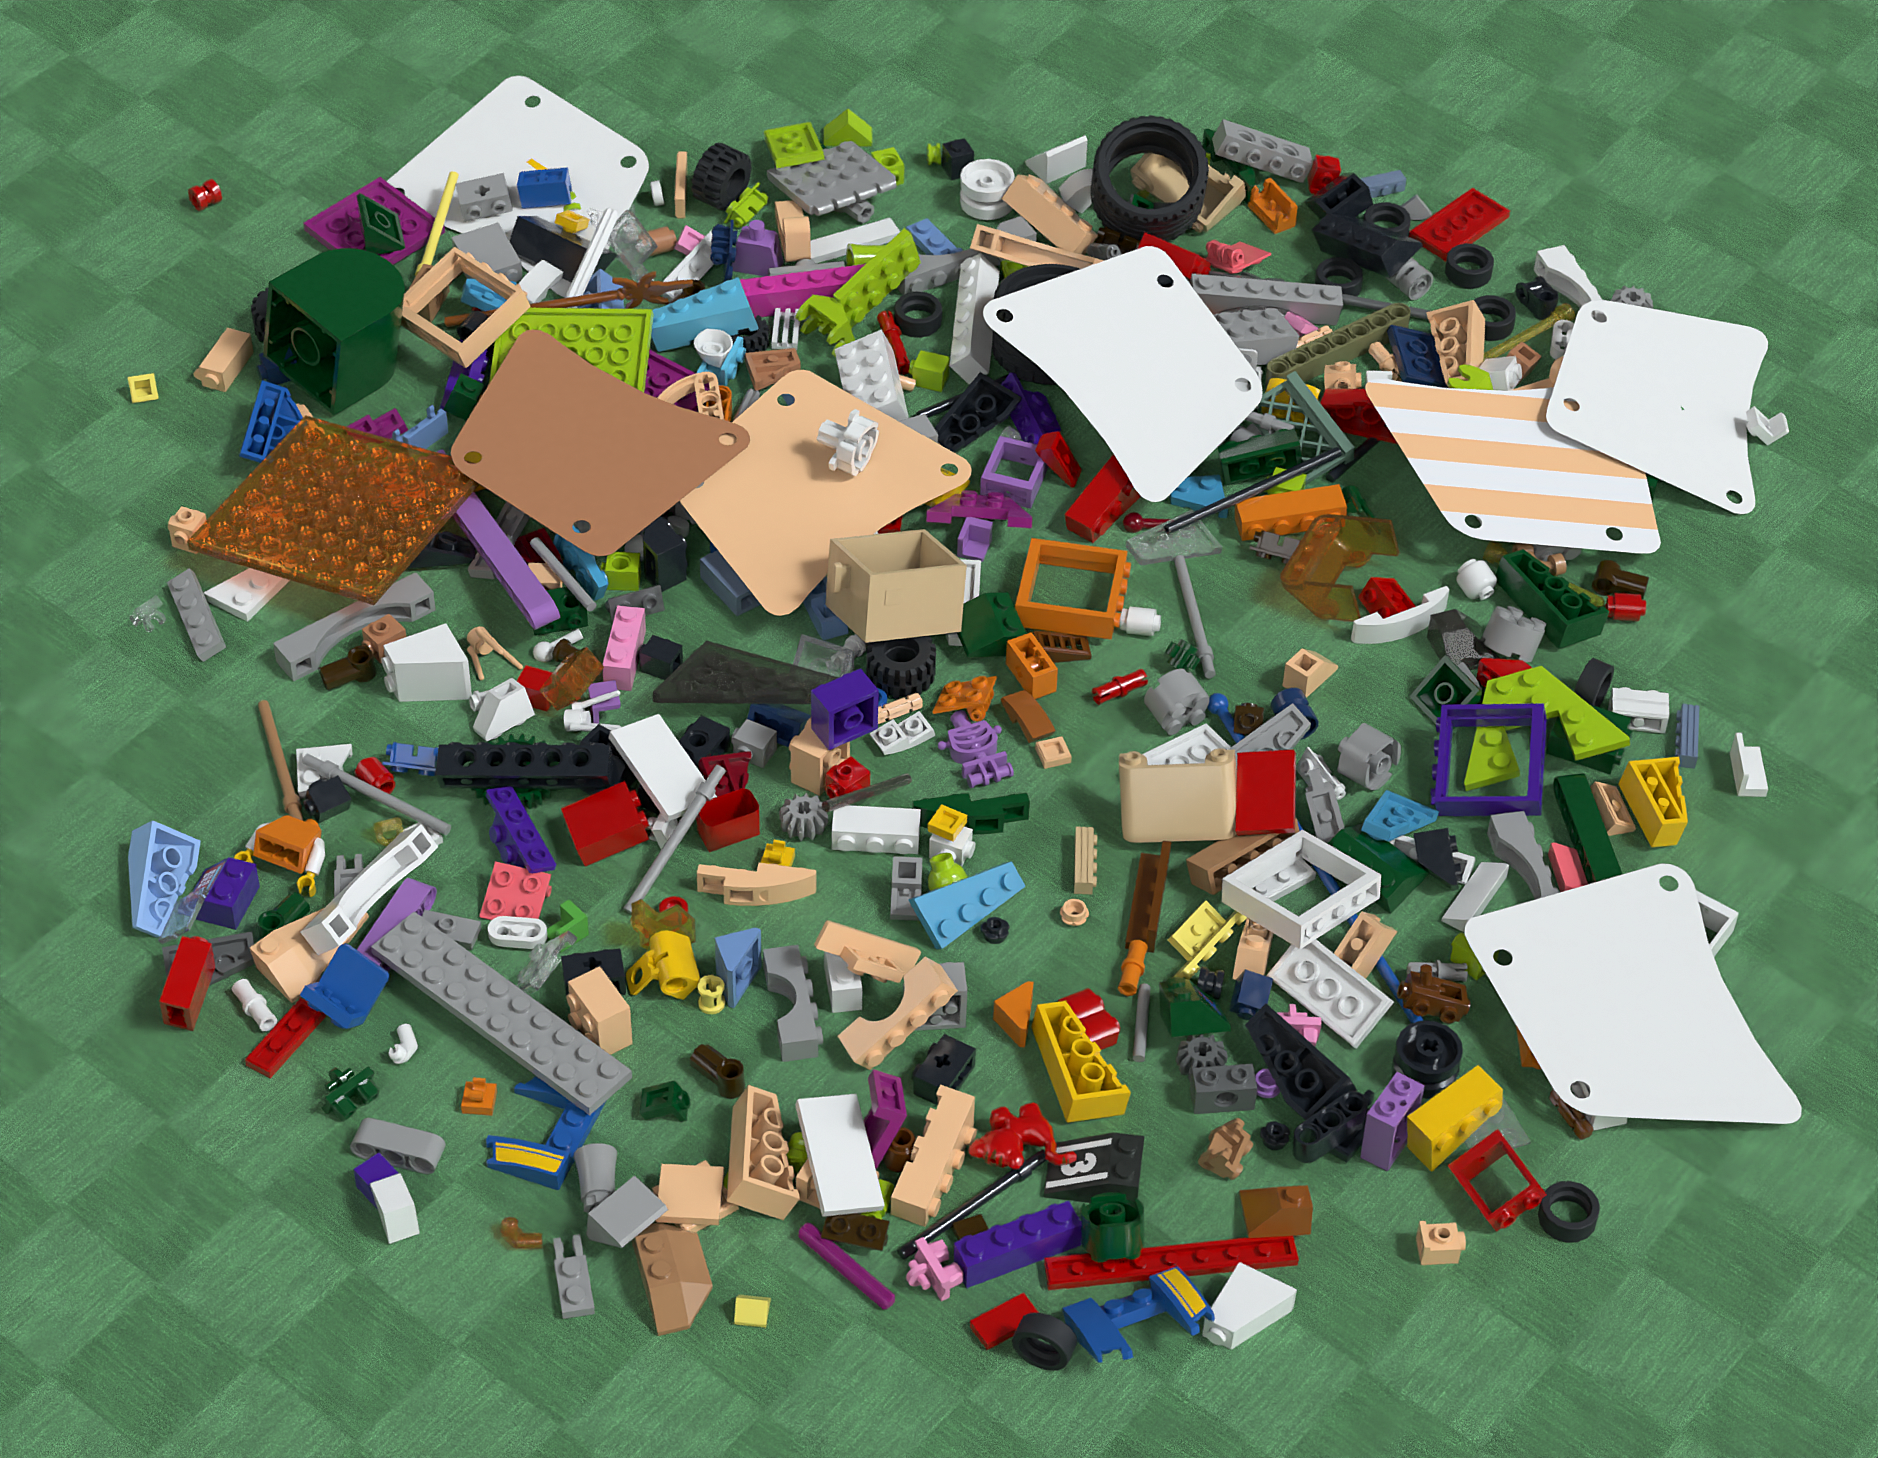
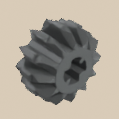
[1176,1034,1228,1082]

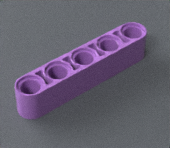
[357,878,437,972]

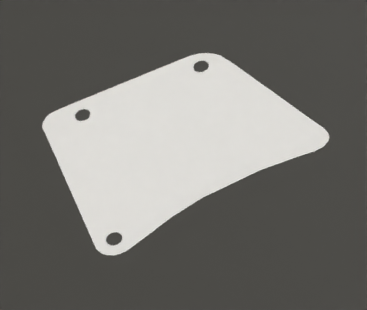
[387,76,649,298]
[983,246,1262,502]
[1546,300,1768,514]
[1465,864,1802,1124]

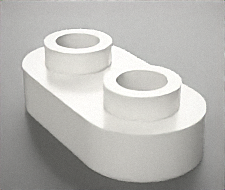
[488,916,548,949]

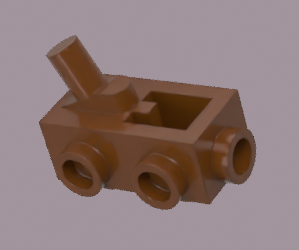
[1397,964,1470,1023]

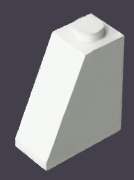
[1202,1262,1297,1349]

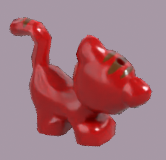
[969,1102,1077,1169]

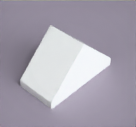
[370,1173,420,1244]

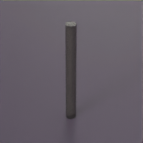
[822,773,912,812]

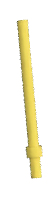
[415,171,459,276]

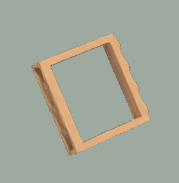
[401,247,531,368]

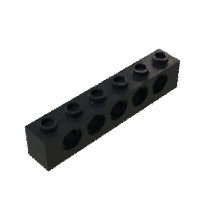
[435,742,614,789]

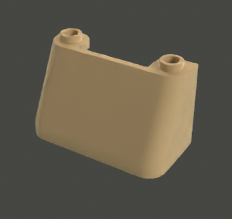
[1130,153,1246,233]
[1119,748,1237,843]

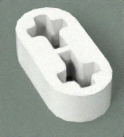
[1550,320,1574,360]

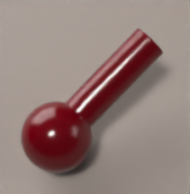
[1123,512,1174,533]

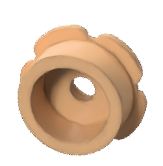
[1060,899,1089,926]

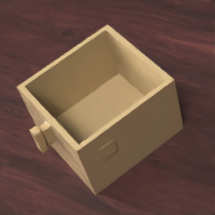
[825,529,967,643]

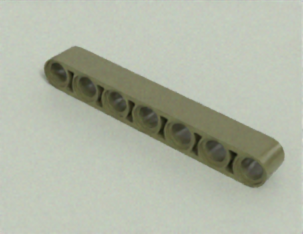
[1265,303,1411,388]

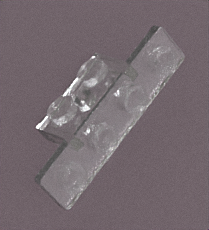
[586,208,658,283]

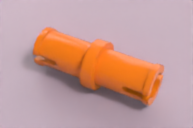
[1118,940,1148,996]

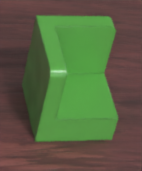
[547,899,589,953]

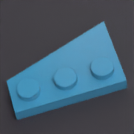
[1361,790,1439,841]

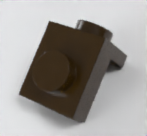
[1233,703,1264,735]

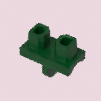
[322,1066,380,1122]

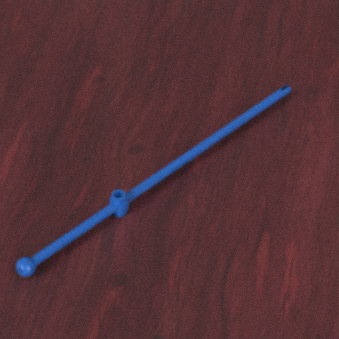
[1207,693,1423,1024]

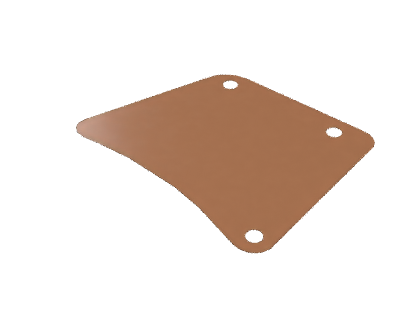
[451,330,750,556]

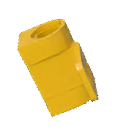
[626,930,700,1000]

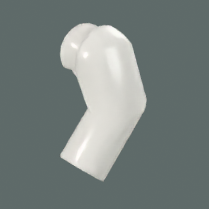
[389,1024,418,1064]

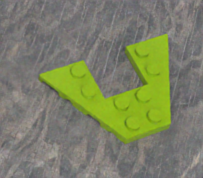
[1464,666,1630,791]

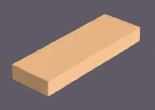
[675,152,688,218]

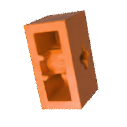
[1006,632,1058,699]

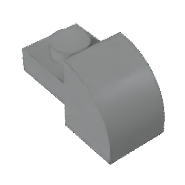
[890,856,922,921]

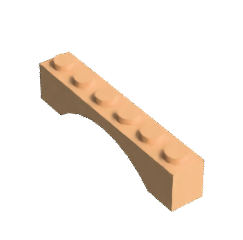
[970,224,1104,269]

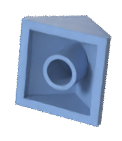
[715,927,762,1009]

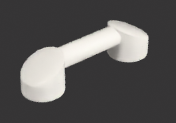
[624,516,689,561]

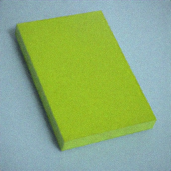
[763,122,825,168]

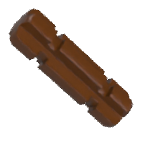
[1549,1089,1594,1140]

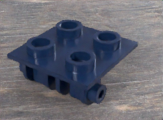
[710,220,737,282]

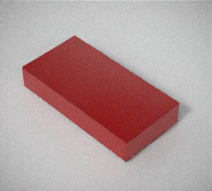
[970,1292,1039,1350]

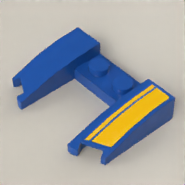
[486,1076,606,1191]
[1062,1266,1215,1363]

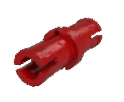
[1091,669,1148,705]

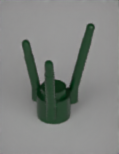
[1338,485,1383,535]

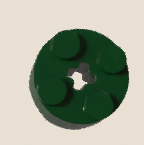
[1081,1192,1145,1262]

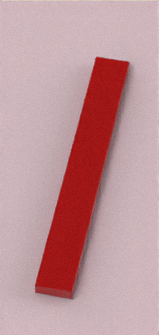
[1044,1236,1299,1291]

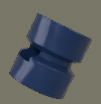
[1270,688,1319,740]

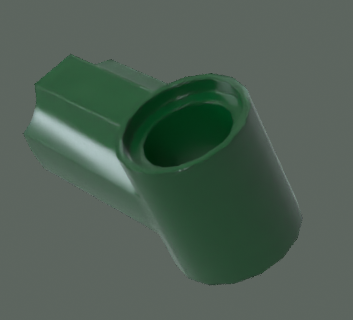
[258,892,310,940]

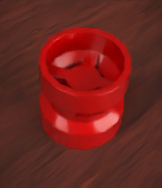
[188,179,222,211]

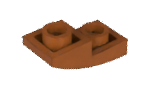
[1000,690,1056,743]

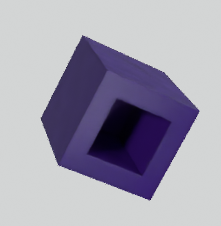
[353,1153,399,1210]

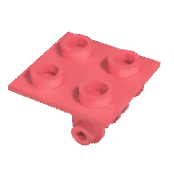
[1204,240,1271,274]
[479,861,552,920]

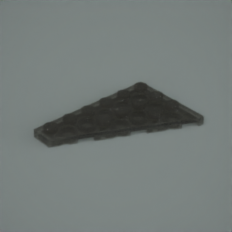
[652,640,839,704]

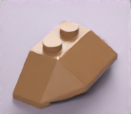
[631,1222,713,1336]

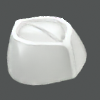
[694,328,733,368]

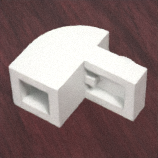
[1059,169,1116,213]

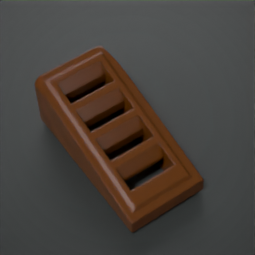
[1033,631,1092,663]

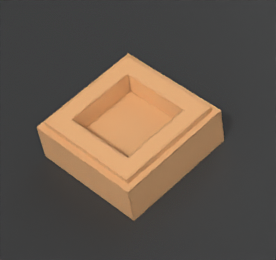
[1035,736,1072,769]

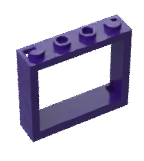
[1431,703,1547,816]

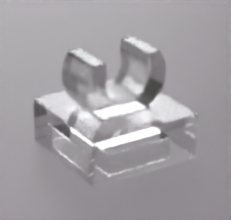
[129,595,166,633]

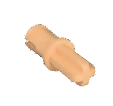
[1368,341,1402,382]

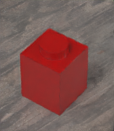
[517,665,560,712]

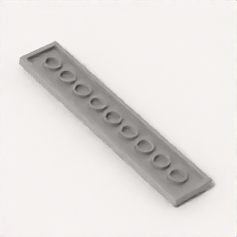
[371,912,632,1115]

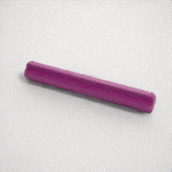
[798,1222,895,1310]

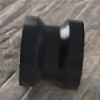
[1197,966,1225,1000]

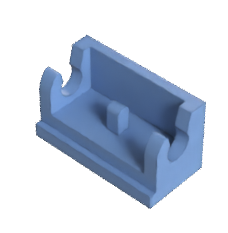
[392,405,448,460]

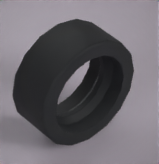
[1363,202,1411,237]
[1445,243,1494,289]
[1315,257,1363,297]
[894,291,942,338]
[1474,295,1516,341]
[1574,658,1614,707]
[1538,1181,1600,1243]
[1012,1313,1077,1371]

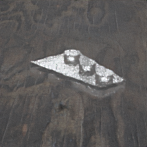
[1125,510,1223,566]

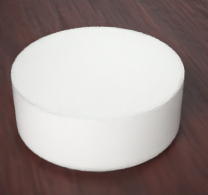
[650,180,664,206]

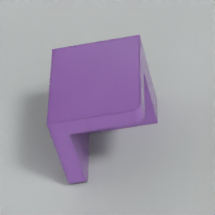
[957,517,993,562]
[588,680,621,724]

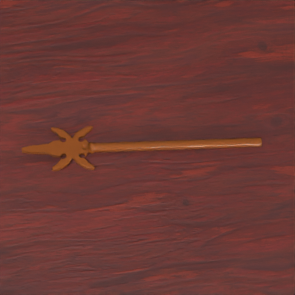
[444,271,693,327]

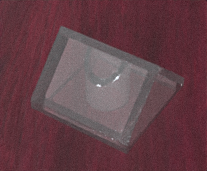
[786,634,854,695]

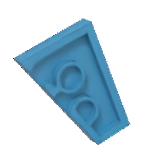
[553,525,608,601]

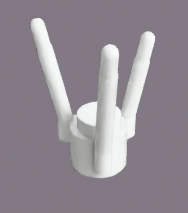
[564,690,621,732]

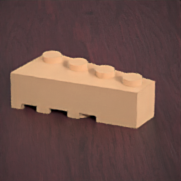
[891,1085,977,1227]

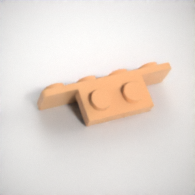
[814,920,921,983]

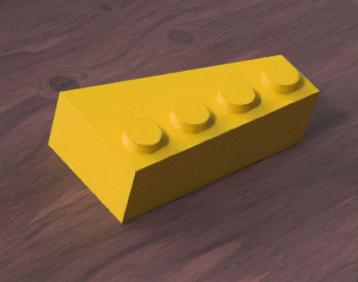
[1031,1001,1131,1123]

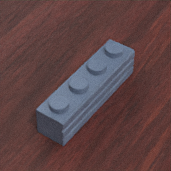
[1360,170,1406,198]
[1674,704,1699,769]

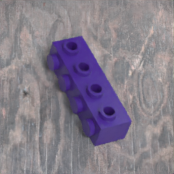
[953,1200,1081,1289]

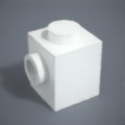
[929,827,976,866]

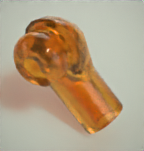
[500,1217,542,1249]

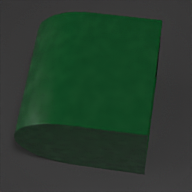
[263,248,405,416]

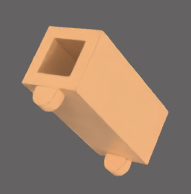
[194,328,254,392]

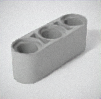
[350,1118,446,1174]

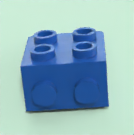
[300,943,389,1029]

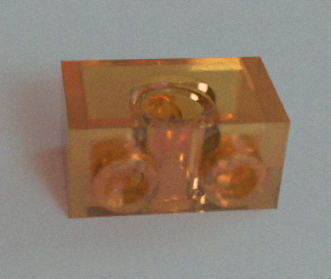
[539,646,604,711]

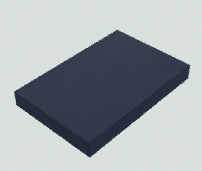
[1387,325,1448,388]

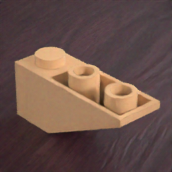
[1232,918,1274,980]

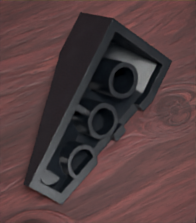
[934,372,1022,453]
[362,508,476,570]
[1245,1004,1358,1120]

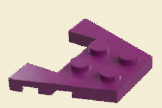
[926,490,1032,528]

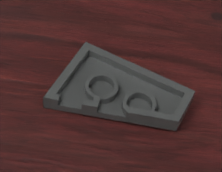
[162,932,255,986]

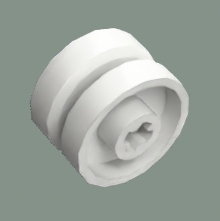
[960,159,1015,220]

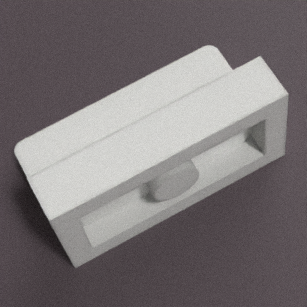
[1730,733,1768,797]

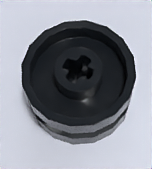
[1392,1021,1463,1099]

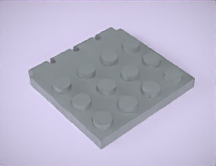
[767,141,896,216]

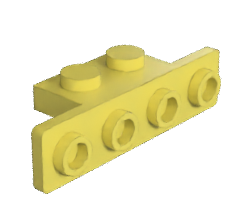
[1168,900,1247,979]

